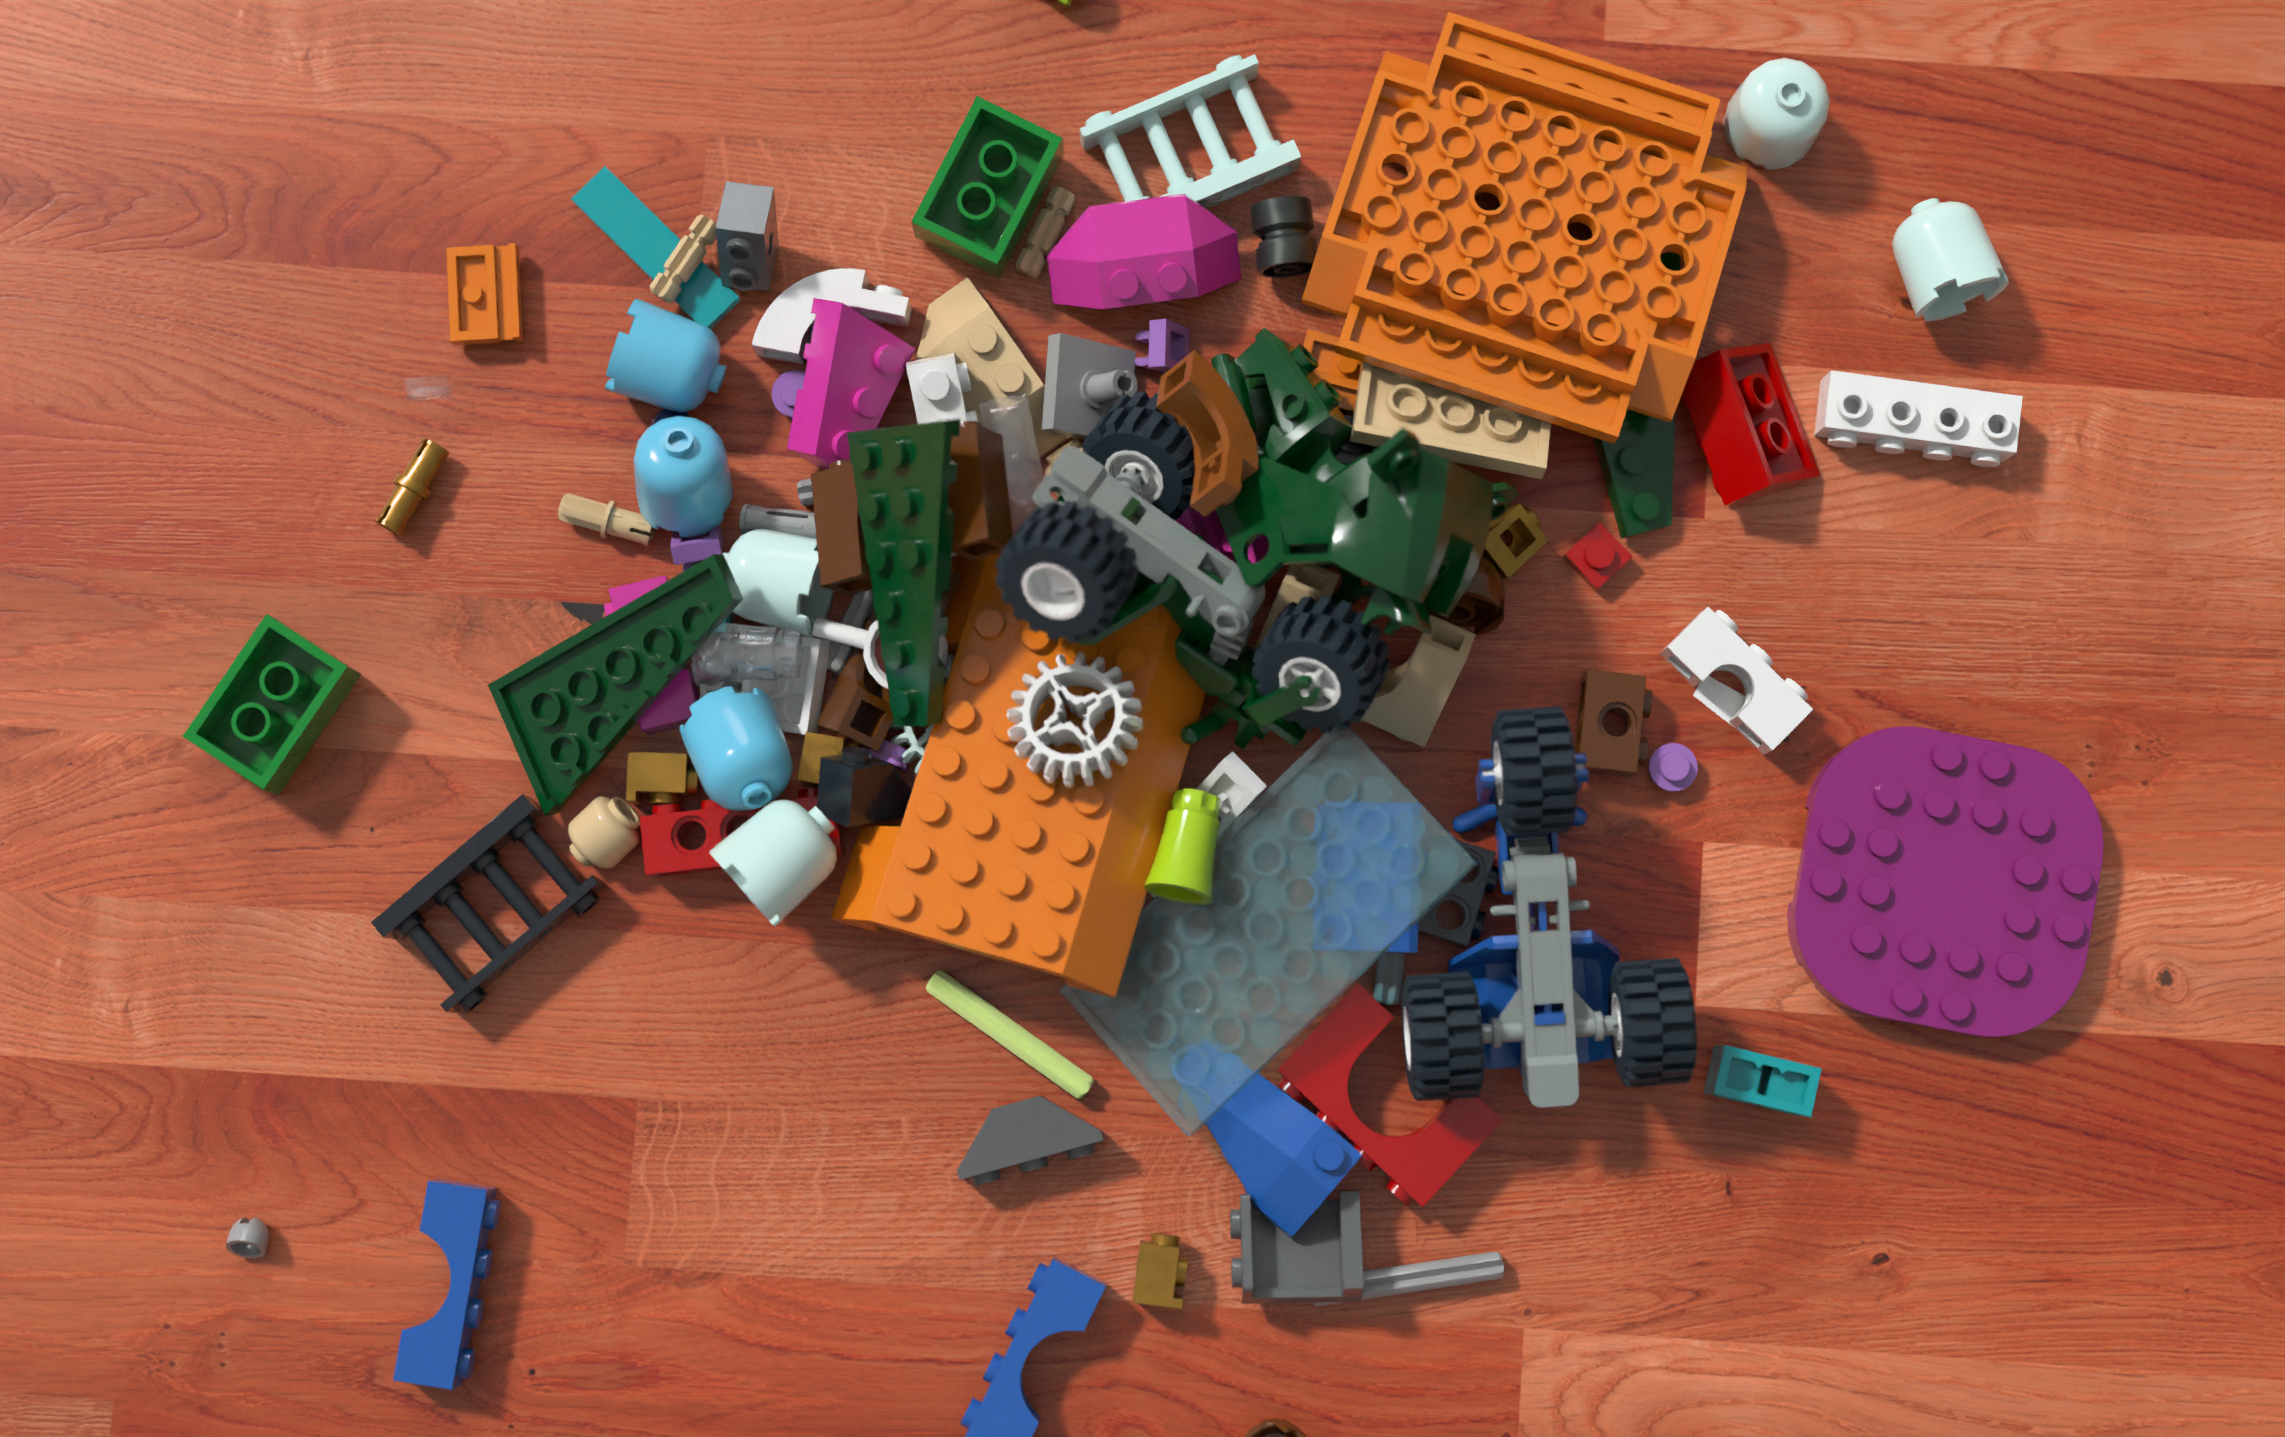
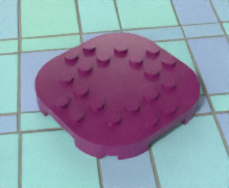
[1787,726,2104,1037]

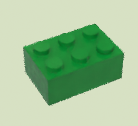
[911,96,1064,278]
[182,614,361,795]

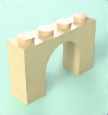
[1252,564,1476,747]

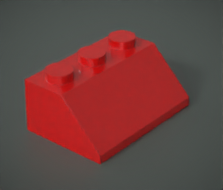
[1681,343,1821,506]

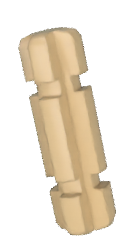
[1016,186,1075,278]
[650,215,716,303]

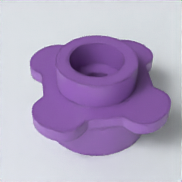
[862,740,908,772]

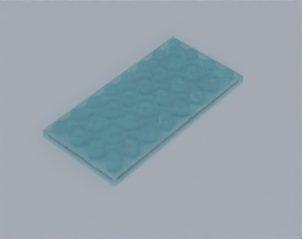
[1059,727,1478,1137]

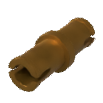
[375,438,450,537]

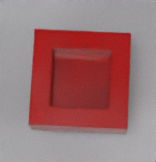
[1563,522,1633,592]

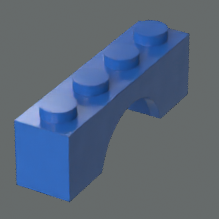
[393,1179,501,1390]
[960,1257,1107,1437]

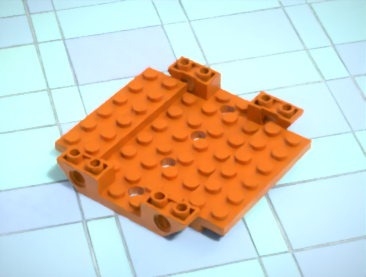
[1301,12,1747,444]

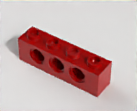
[640,787,845,878]

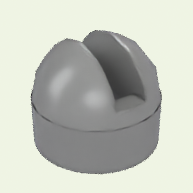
[226,1217,269,1258]

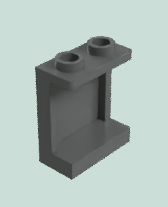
[1230,1191,1364,1304]

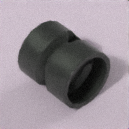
[1250,196,1317,278]

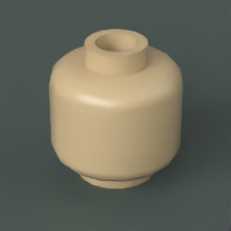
[568,796,641,869]

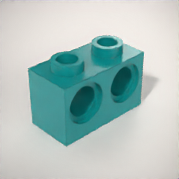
[1703,1045,1822,1117]

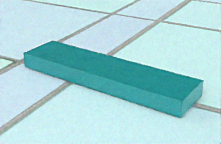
[571,166,741,329]

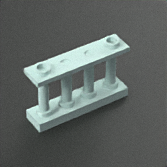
[1080,54,1301,209]

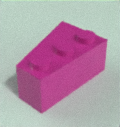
[787,298,915,470]

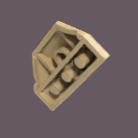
[916,277,1070,460]

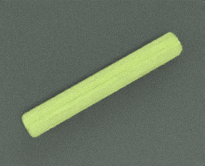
[925,970,1094,1099]

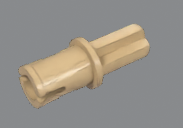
[558,493,655,547]

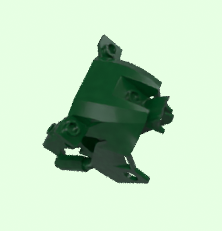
[1211,328,1520,635]

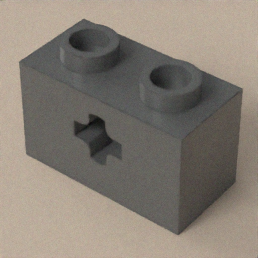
[715,181,779,291]

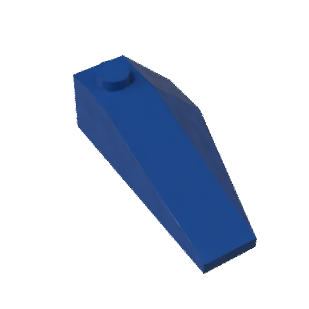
[1173,1035,1362,1238]

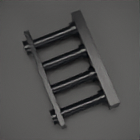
[371,794,606,1014]

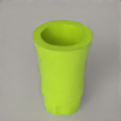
[1144,788,1221,904]

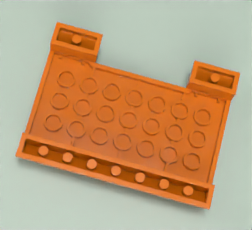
[831,554,1206,999]

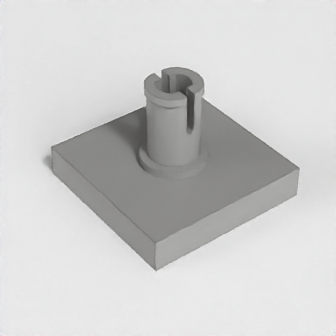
[1041,333,1137,440]

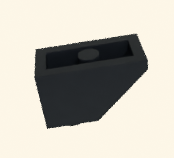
[817,747,912,827]

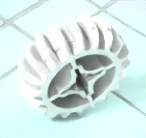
[1007,652,1143,788]

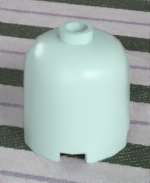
[1723,58,1830,170]
[1892,198,2009,322]
[723,529,835,638]
[709,800,837,927]

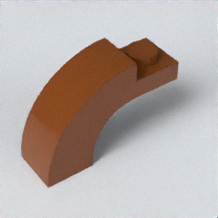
[1156,350,1258,517]

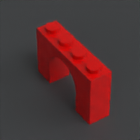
[1276,984,1503,1207]

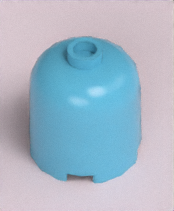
[605,298,727,412]
[633,416,734,537]
[679,686,793,811]

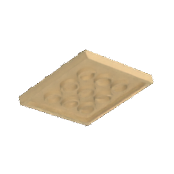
[1350,362,1551,479]

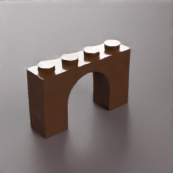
[811,421,1013,596]

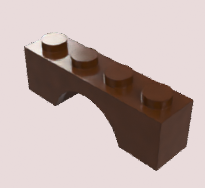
[817,570,962,752]

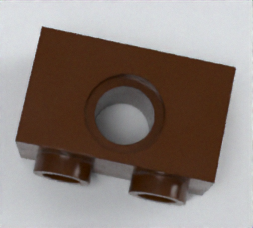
[1574,670,1653,777]

